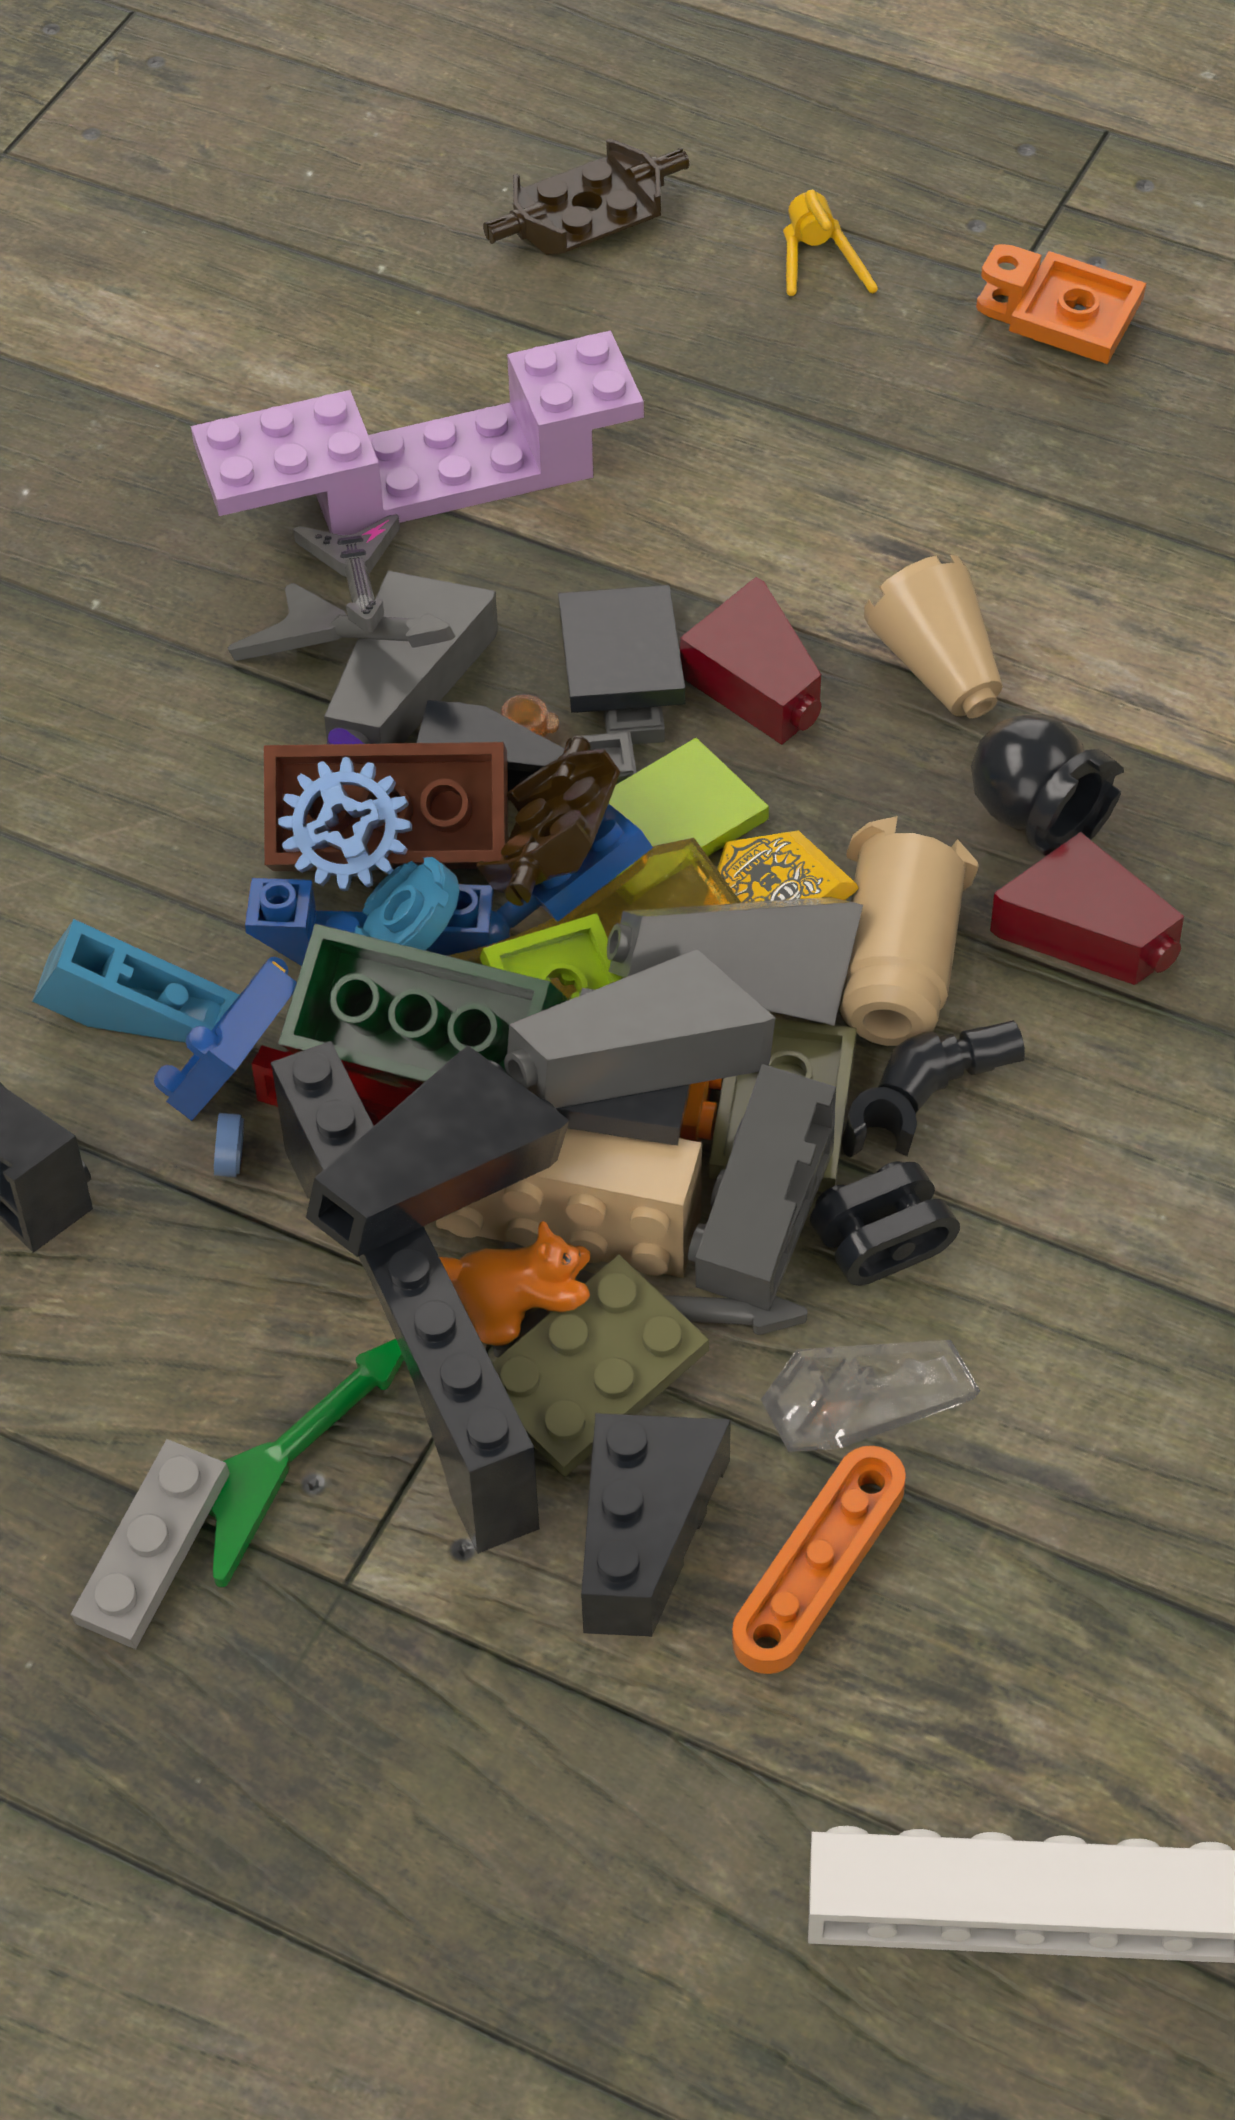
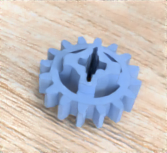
[278,757,412,891]

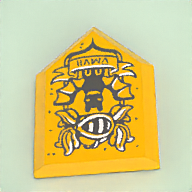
[706,830,859,905]

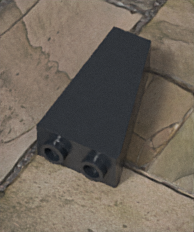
[306,1045,570,1257]

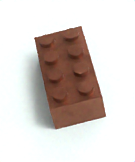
[264,742,508,871]

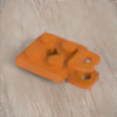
[976,244,1146,364]

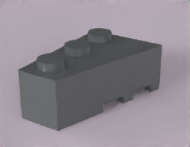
[688,1064,836,1311]

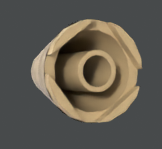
[864,555,1003,718]

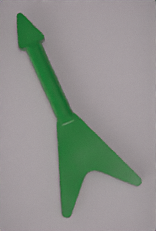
[208,1339,404,1587]

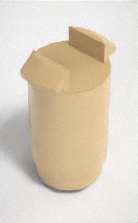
[840,816,979,1046]

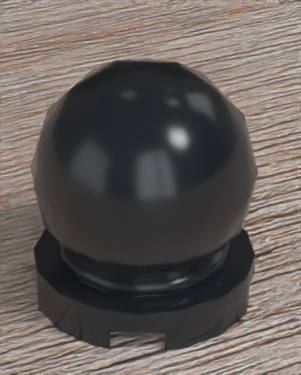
[971,714,1124,856]

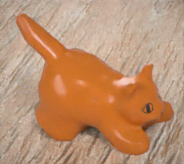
[439,1221,591,1346]

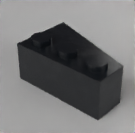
[0,1082,93,1253]
[581,1413,731,1637]

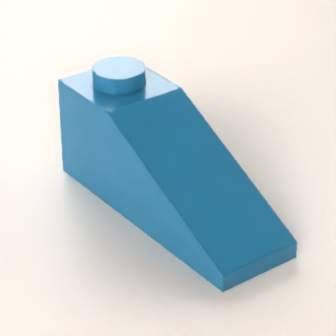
[32,919,239,1043]

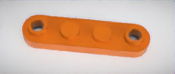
[732,1446,906,1674]

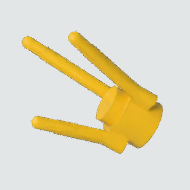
[783,190,878,296]

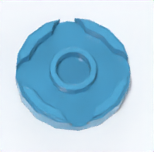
[355,857,460,950]

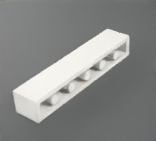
[808,1826,1235,1963]

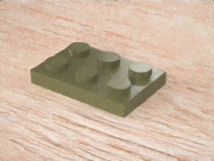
[709,1019,857,1192]
[492,1254,709,1477]

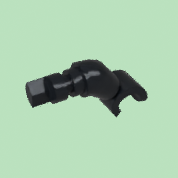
[842,1020,1025,1158]

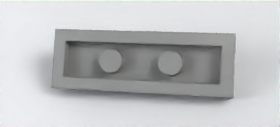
[71,1439,230,1650]

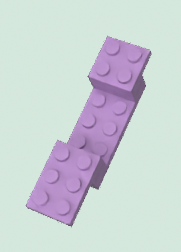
[191,331,644,535]

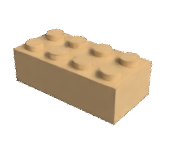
[436,1128,702,1278]

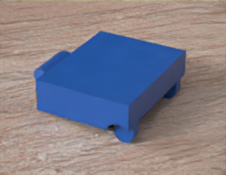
[154,957,297,1121]

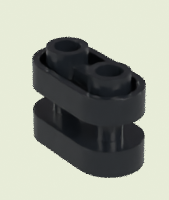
[810,1161,960,1286]

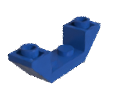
[245,878,494,966]

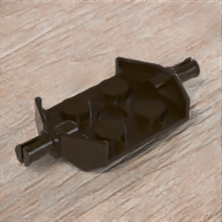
[483,138,690,255]
[476,736,621,906]

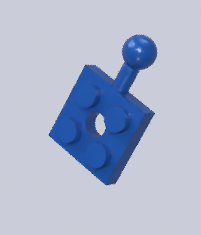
[471,803,653,957]

